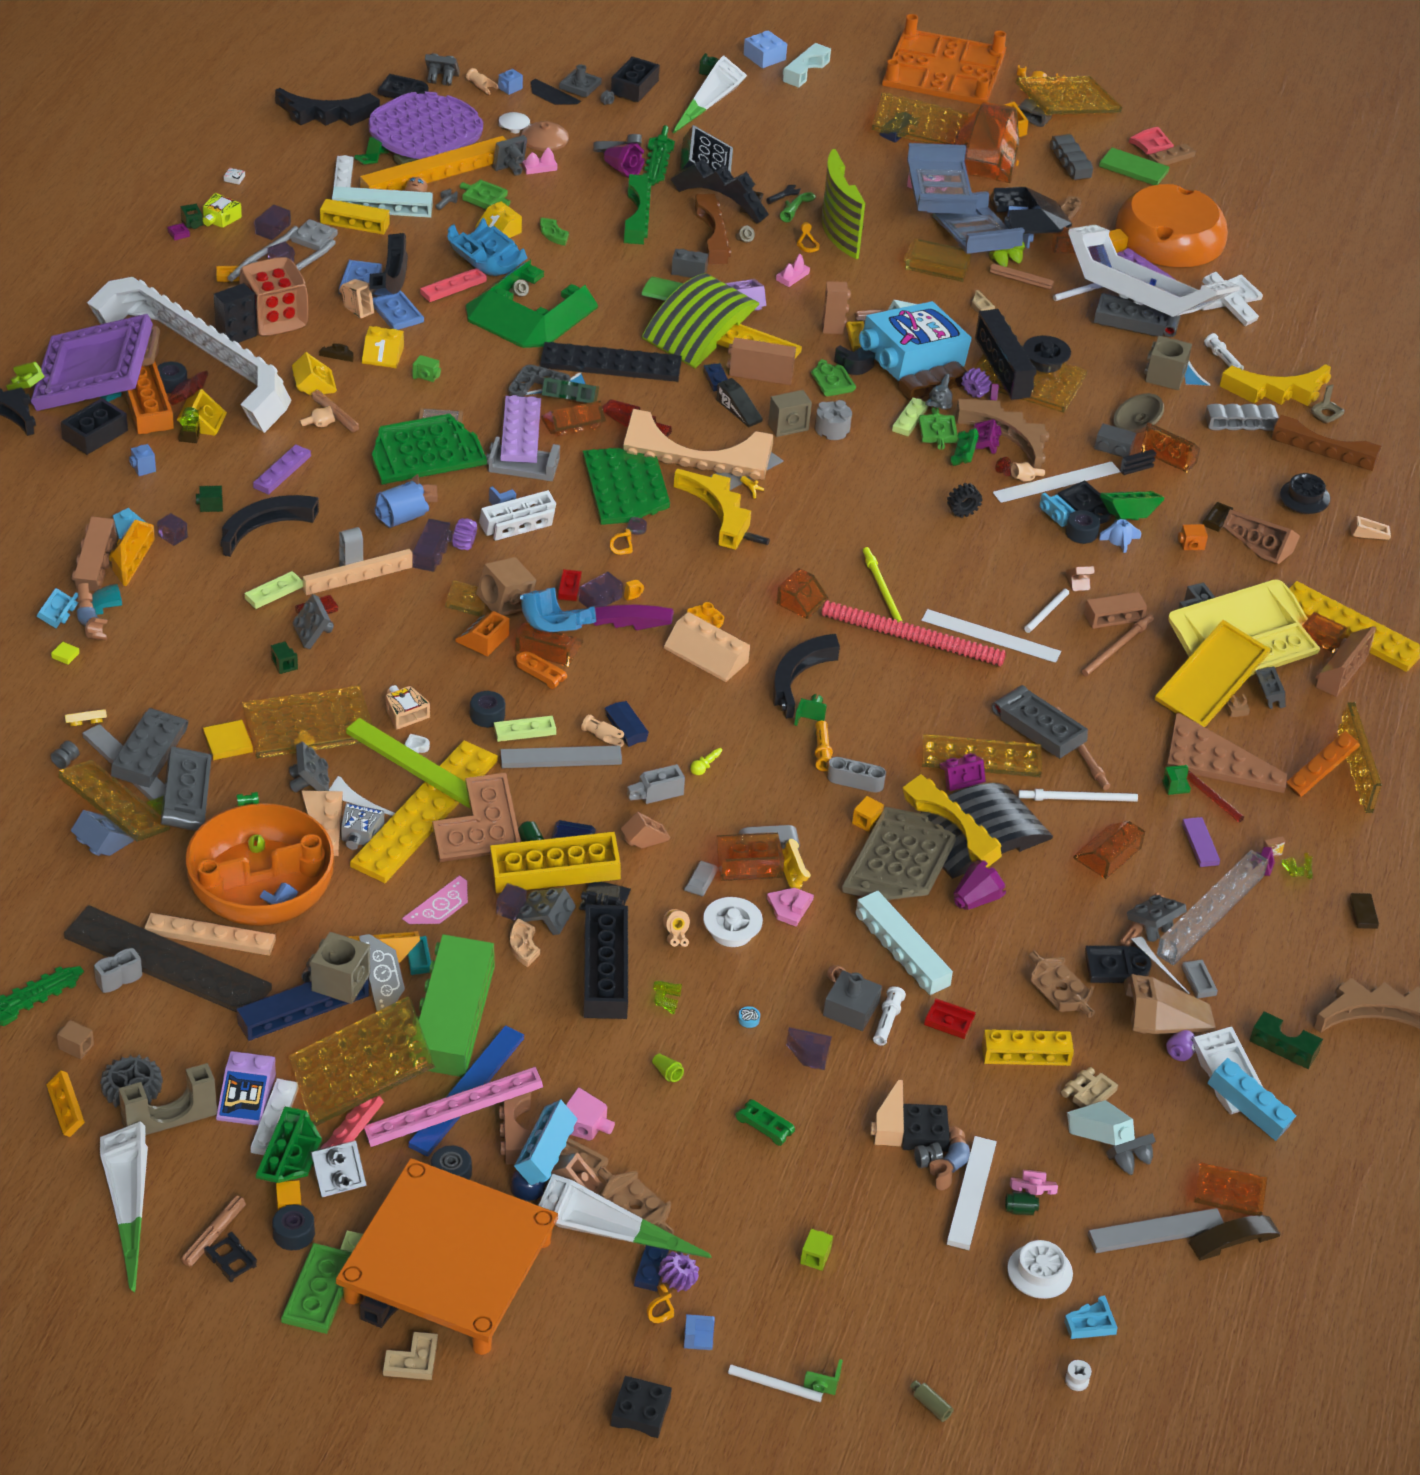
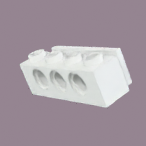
[479,490,556,541]

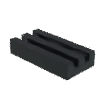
[1120,449,1156,475]

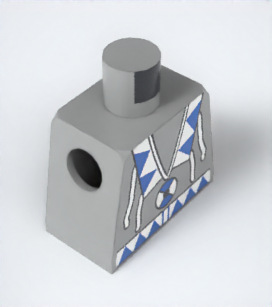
[341,803,384,850]

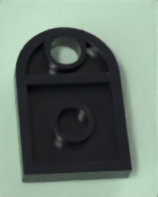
[378,73,429,98]
[1058,480,1112,524]
[1085,946,1152,983]

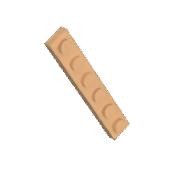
[303,549,412,595]
[144,913,276,956]

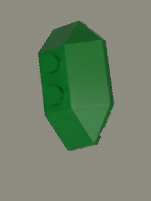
[1100,491,1165,520]
[256,1106,322,1183]

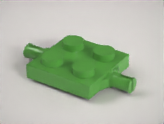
[460,180,511,209]
[919,407,958,450]

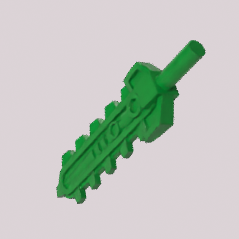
[643,125,675,186]
[0,966,84,1026]

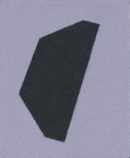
[531,78,581,105]

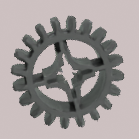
[100,1054,163,1107]

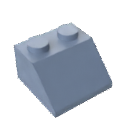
[71,810,135,856]

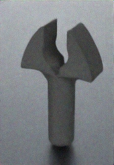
[436,189,458,210]

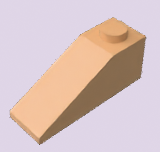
[870,1080,904,1146]

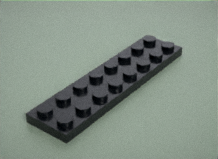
[540,342,682,382]

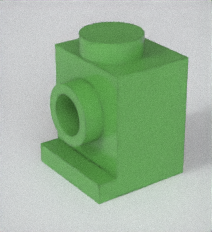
[413,355,441,382]

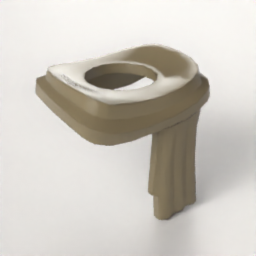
[1311,384,1344,423]

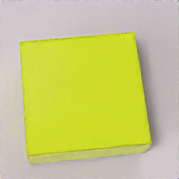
[51,642,79,665]

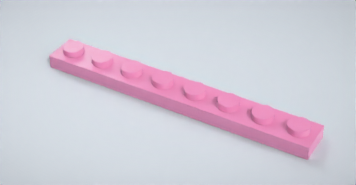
[364,1067,543,1147]

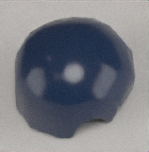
[511,1170,546,1201]

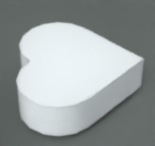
[404,734,430,753]

